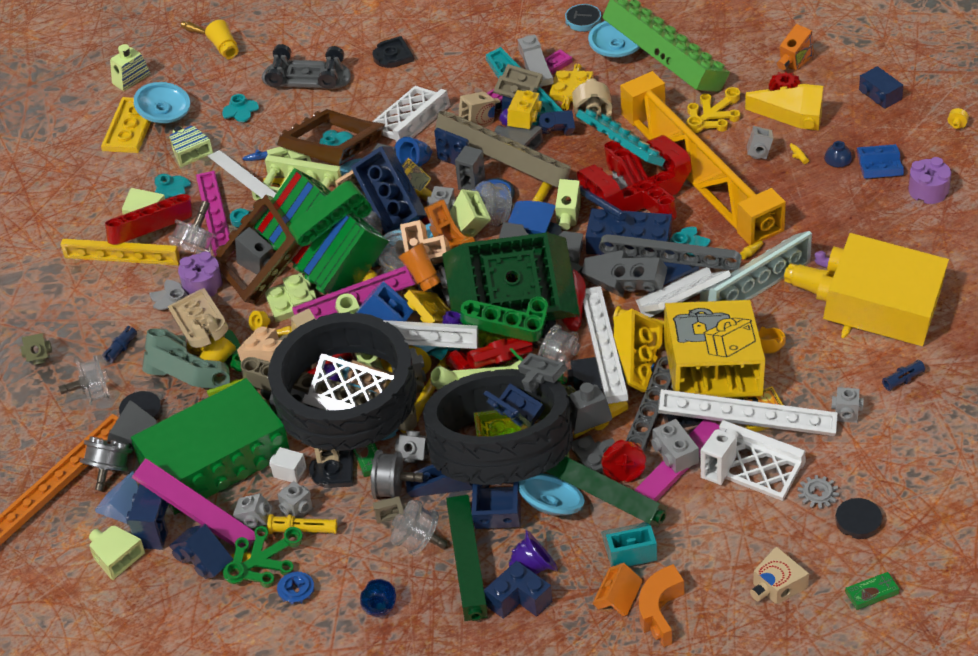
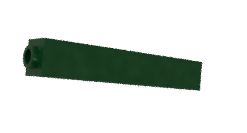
[546,456,668,528]
[446,495,488,622]

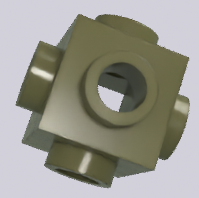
[20,333,52,365]

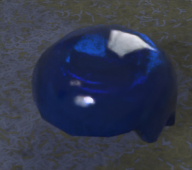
[360,579,396,618]

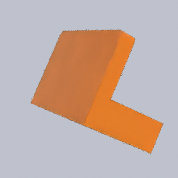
[592,563,642,616]

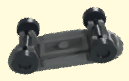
[262,44,351,89]

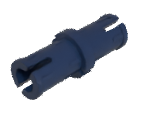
[102,326,137,363]
[882,359,925,391]

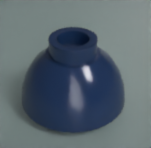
[824,141,852,167]

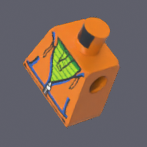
[777,24,814,70]

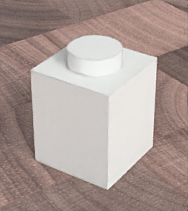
[270,447,306,483]

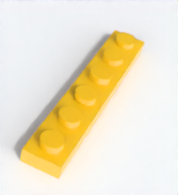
[60,239,181,266]

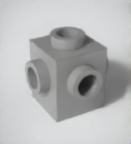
[427,186,456,212]
[831,387,864,423]
[395,430,429,463]
[277,481,313,518]
[233,493,273,528]

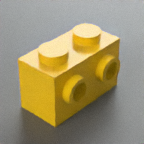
[507,90,542,129]

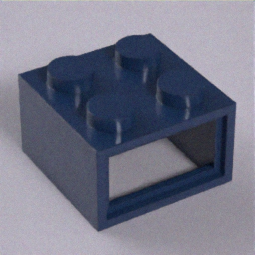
[472,481,521,529]

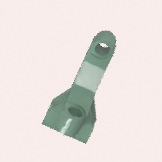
[142,328,230,388]

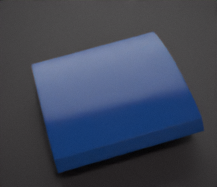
[857,144,904,178]
[508,201,556,234]

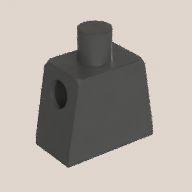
[494,125,543,150]
[235,227,274,274]
[568,383,612,435]
[107,401,157,452]

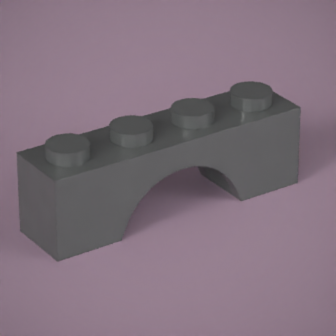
[498,222,583,264]

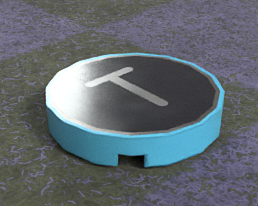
[565,4,601,32]

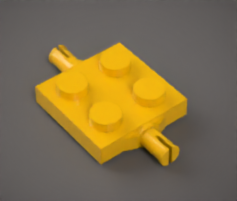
[549,63,594,110]

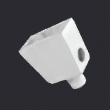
[701,428,738,485]

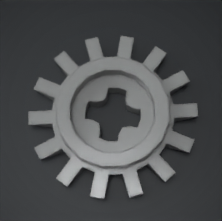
[797,475,839,509]

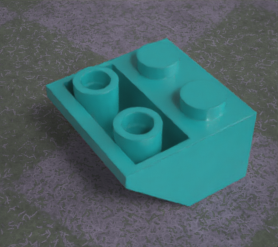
[601,522,657,567]

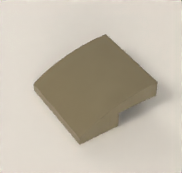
[493,64,543,99]

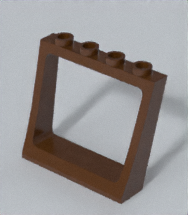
[277,109,385,166]
[215,195,303,304]

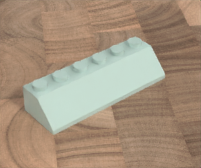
[700,231,812,302]

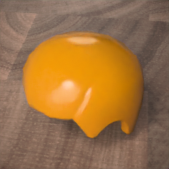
[758,327,786,354]

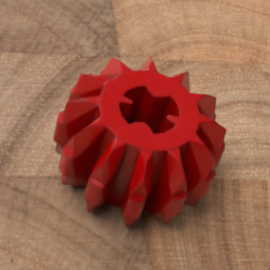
[769,71,800,91]

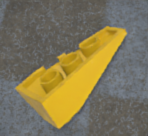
[745,84,824,130]
[614,309,663,392]

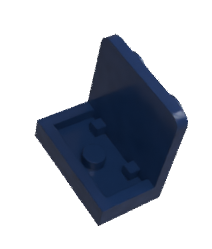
[483,384,546,428]

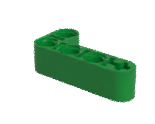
[289,181,372,246]
[460,297,548,342]

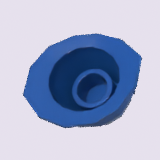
[394,137,433,167]

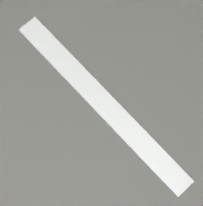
[208,150,277,198]

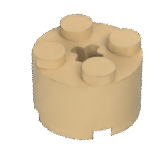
[572,79,612,125]

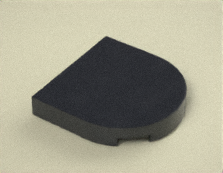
[372,36,414,68]
[309,450,354,488]

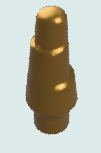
[181,21,206,34]

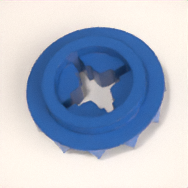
[277,572,314,605]

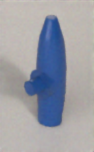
[243,150,268,161]

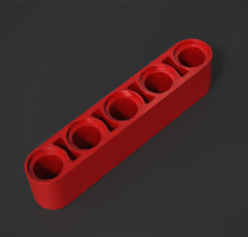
[105,194,192,245]

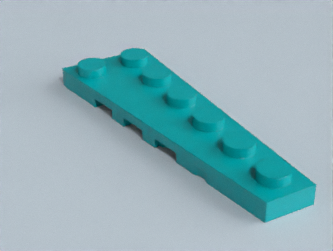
[486,47,563,125]
[576,109,665,166]

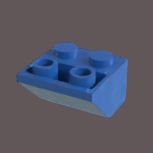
[356,281,414,322]

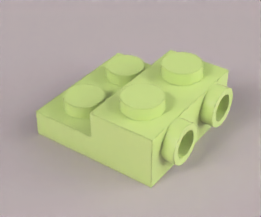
[265,273,316,322]

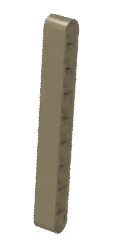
[435,111,571,187]
[241,357,418,431]

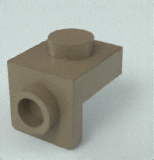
[373,496,409,527]

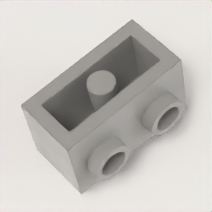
[651,419,699,473]

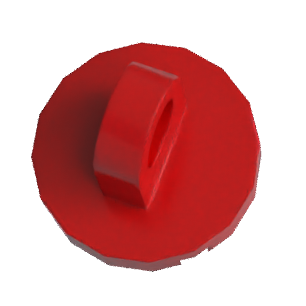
[601,440,646,483]

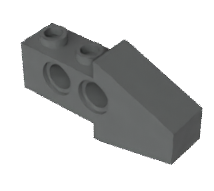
[581,251,667,297]

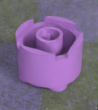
[908,157,951,204]
[178,251,223,297]

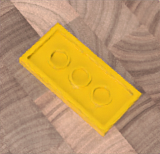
[101,97,151,153]

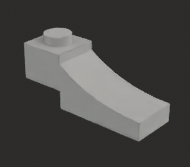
[517,35,554,87]

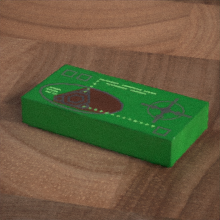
[353,443,378,477]
[845,572,900,610]

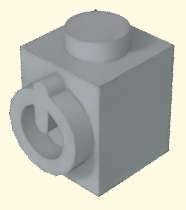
[747,126,773,159]

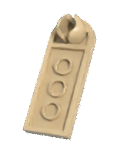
[167,288,228,348]

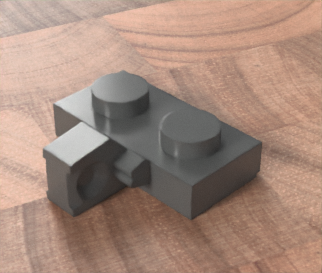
[518,353,567,393]
[571,435,615,474]

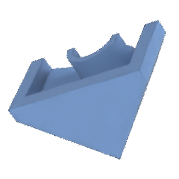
[95,471,138,524]

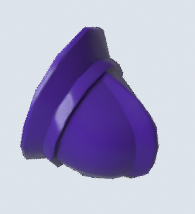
[509,530,558,574]

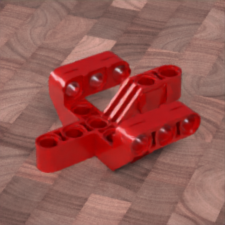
[577,135,692,221]

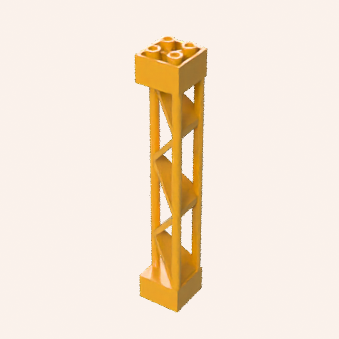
[620,71,786,245]

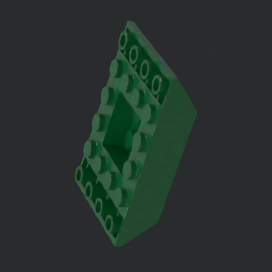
[442,232,580,325]

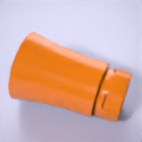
[398,242,441,291]

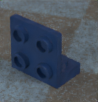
[434,128,469,165]

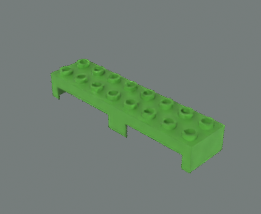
[602,0,730,92]

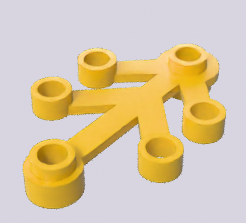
[685,87,740,133]

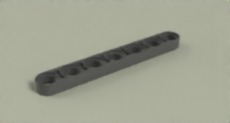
[599,234,742,270]
[626,356,672,453]

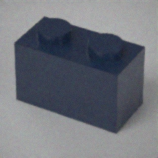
[859,66,903,109]

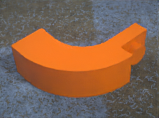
[424,200,475,250]
[639,564,684,648]

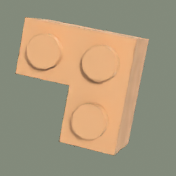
[400,220,450,265]
[237,327,282,362]

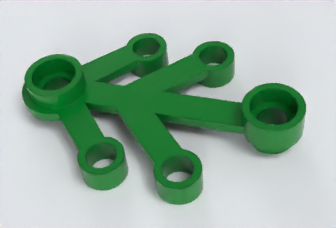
[223,526,302,588]

